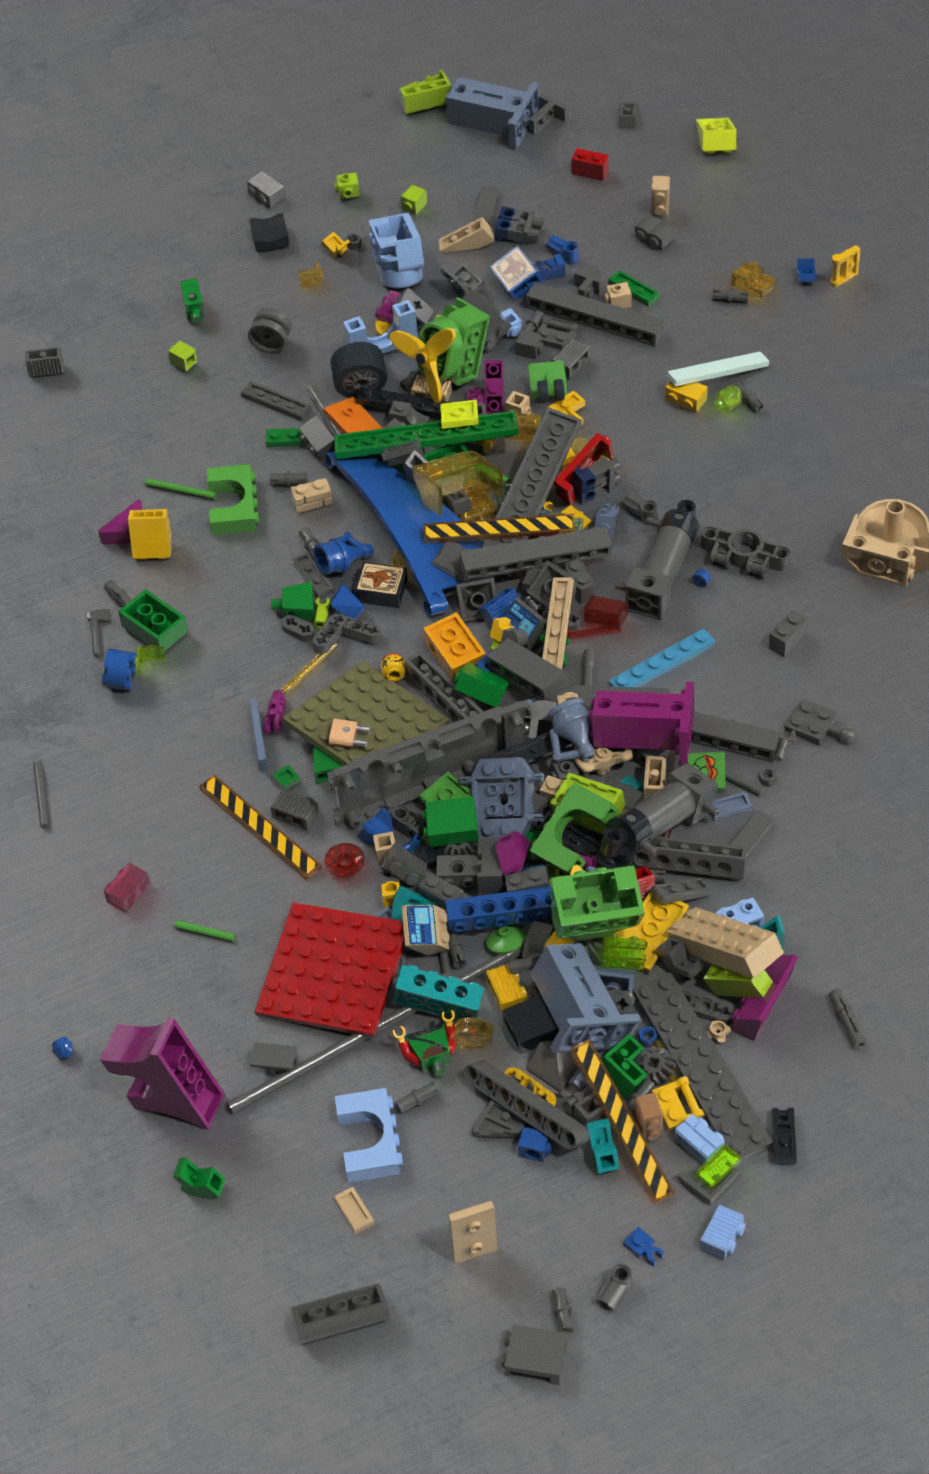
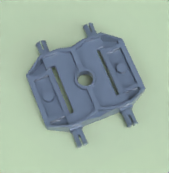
[460,757,544,837]

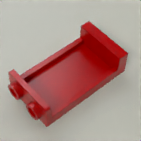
[554,432,614,505]

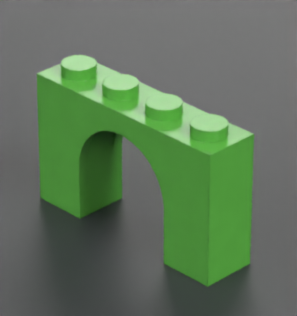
[206,464,259,535]
[530,782,619,875]

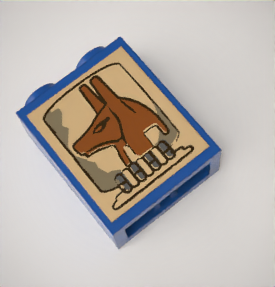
[490,246,543,301]

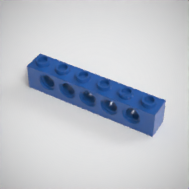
[446,886,552,933]

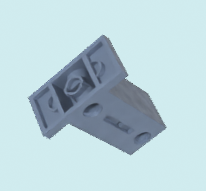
[445,77,539,150]
[530,944,641,1054]

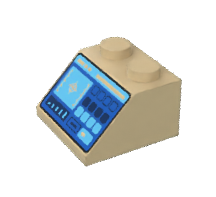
[402,905,449,955]

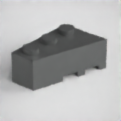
[477,837,507,896]

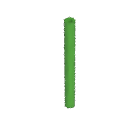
[145,478,216,499]

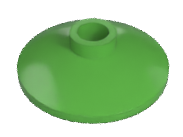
[486,925,527,954]

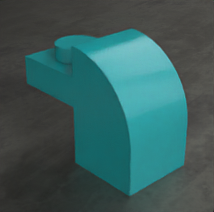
[586,1118,620,1174]

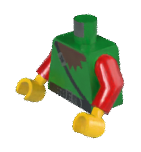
[391,1010,458,1076]

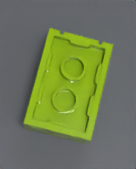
[550,773,626,834]

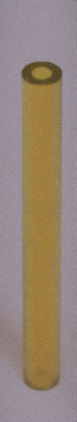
[281,642,338,695]

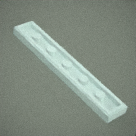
[667,352,769,386]

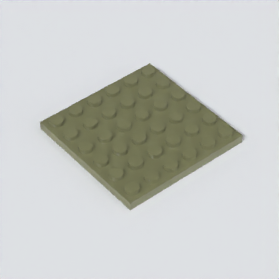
[282,661,449,766]

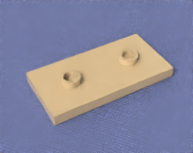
[449,1201,498,1264]

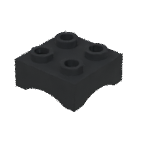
[250,213,290,252]

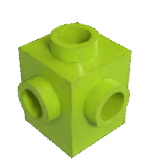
[334,172,360,199]

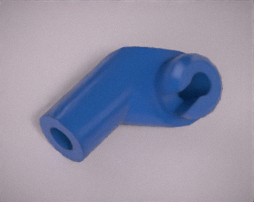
[401,834,423,853]

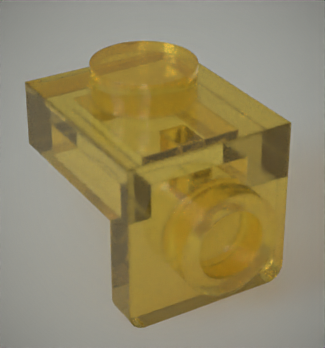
[299,262,324,288]

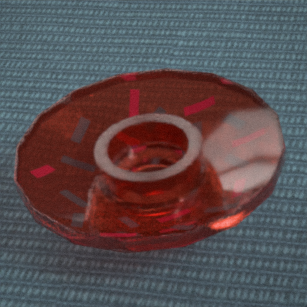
[324,843,365,878]

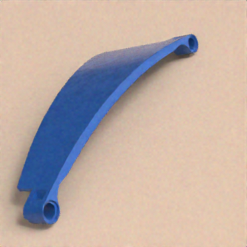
[324,451,504,617]

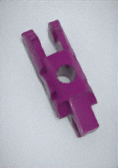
[263,689,286,734]

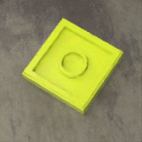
[440,400,479,429]

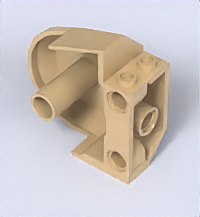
[841,499,929,587]

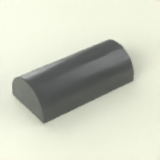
[291,1283,390,1344]

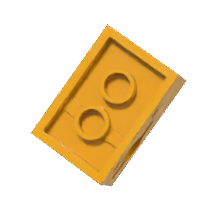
[423,612,486,682]

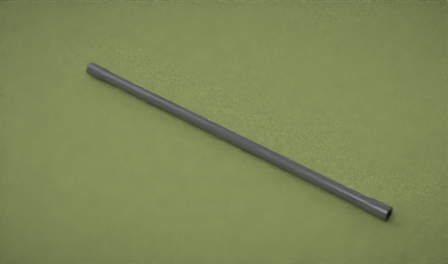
[226,947,523,1114]

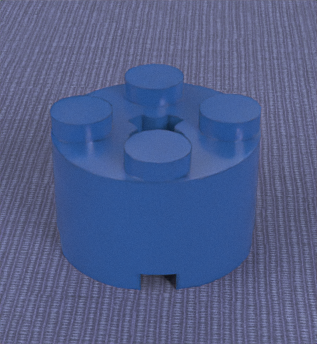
[102,649,136,691]

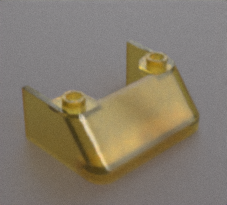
[413,451,503,515]

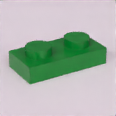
[266,428,303,447]

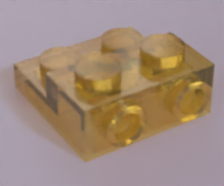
[731,262,778,298]

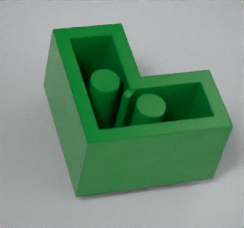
[600,1034,648,1099]

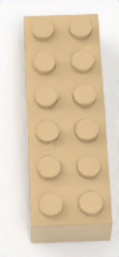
[666,907,784,978]

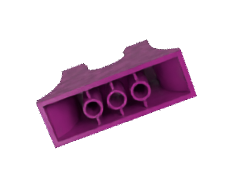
[100,1018,225,1130]

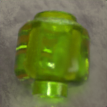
[715,385,743,412]

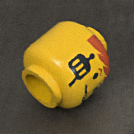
[380,653,406,682]

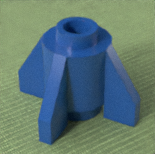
[357,807,394,844]

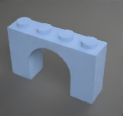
[343,300,418,353]
[335,1088,403,1183]

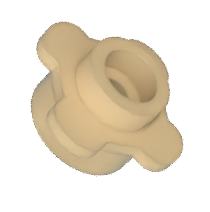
[706,1021,731,1043]

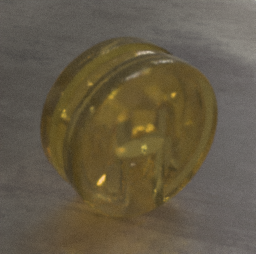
[453,1018,494,1050]

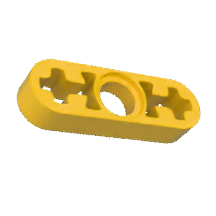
[505,1067,556,1106]

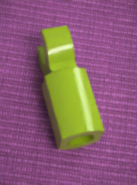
[313,598,330,629]

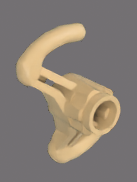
[573,746,633,775]

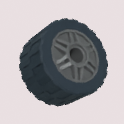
[330,342,388,398]

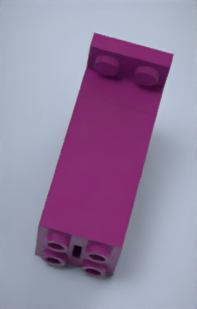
[589,682,695,764]

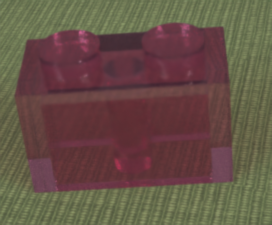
[104,863,151,913]

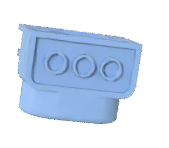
[368,213,424,288]

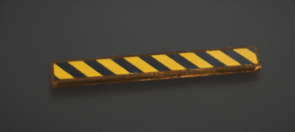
[423,513,575,543]
[199,775,322,881]
[570,1039,674,1204]

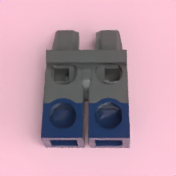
[494,206,543,245]
[572,456,621,505]

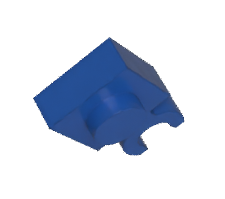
[623,1226,664,1266]

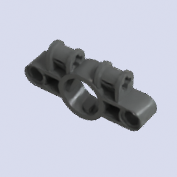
[701,526,790,578]

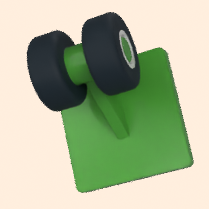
[528,361,567,403]

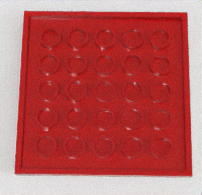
[254,902,405,1038]

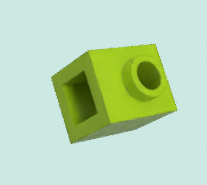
[401,184,427,215]
[168,340,198,372]

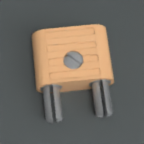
[329,719,371,748]

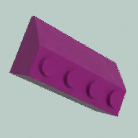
[731,955,798,1041]

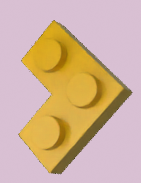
[546,390,585,425]

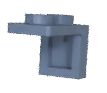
[595,503,621,539]

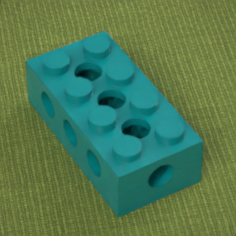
[393,965,484,1026]

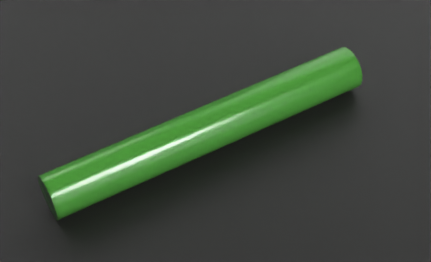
[174,920,235,942]

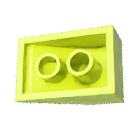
[696,118,736,153]

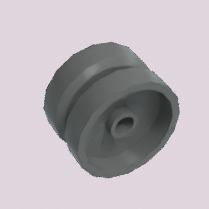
[248,308,292,353]

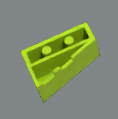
[400,70,451,114]
[703,964,773,998]

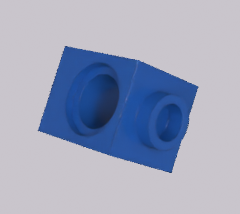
[518,1127,552,1163]

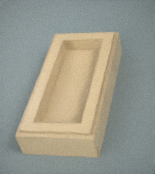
[334,1187,375,1234]

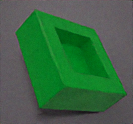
[272,764,301,791]

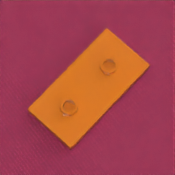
[323,397,382,434]

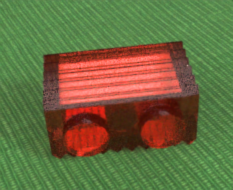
[584,595,628,629]

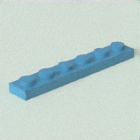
[609,628,715,687]

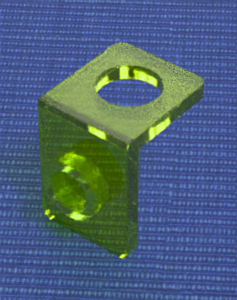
[136,646,166,675]

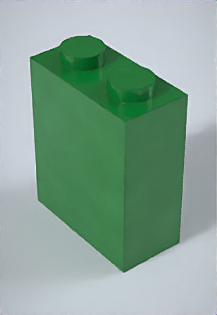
[453,662,509,707]
[422,796,479,847]

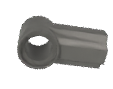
[623,493,658,525]
[596,1264,632,1311]

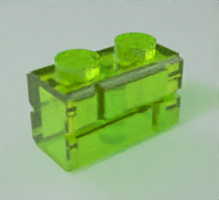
[601,935,646,970]

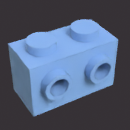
[716,897,764,928]

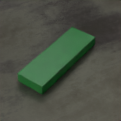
[608,270,660,307]

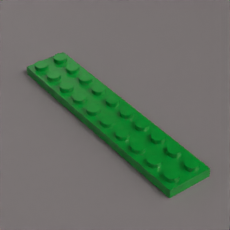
[334,411,519,460]

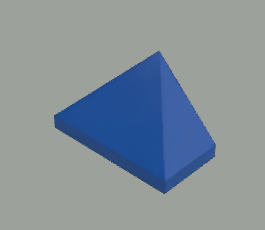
[331,584,366,619]

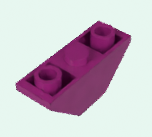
[484,360,504,415]
[98,499,143,545]
[495,831,530,875]

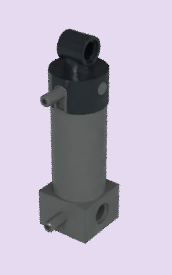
[615,500,700,621]
[600,763,719,857]

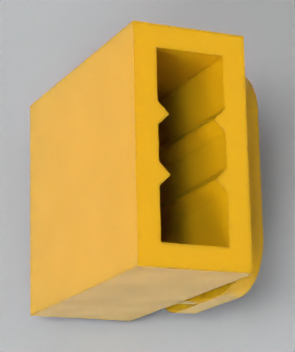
[128,509,172,560]

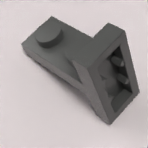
[529,93,569,135]

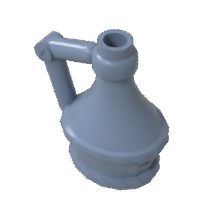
[548,698,595,763]

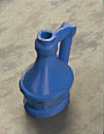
[313,532,374,574]

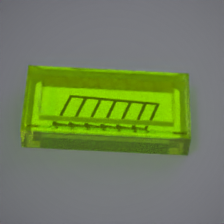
[696,1144,742,1189]

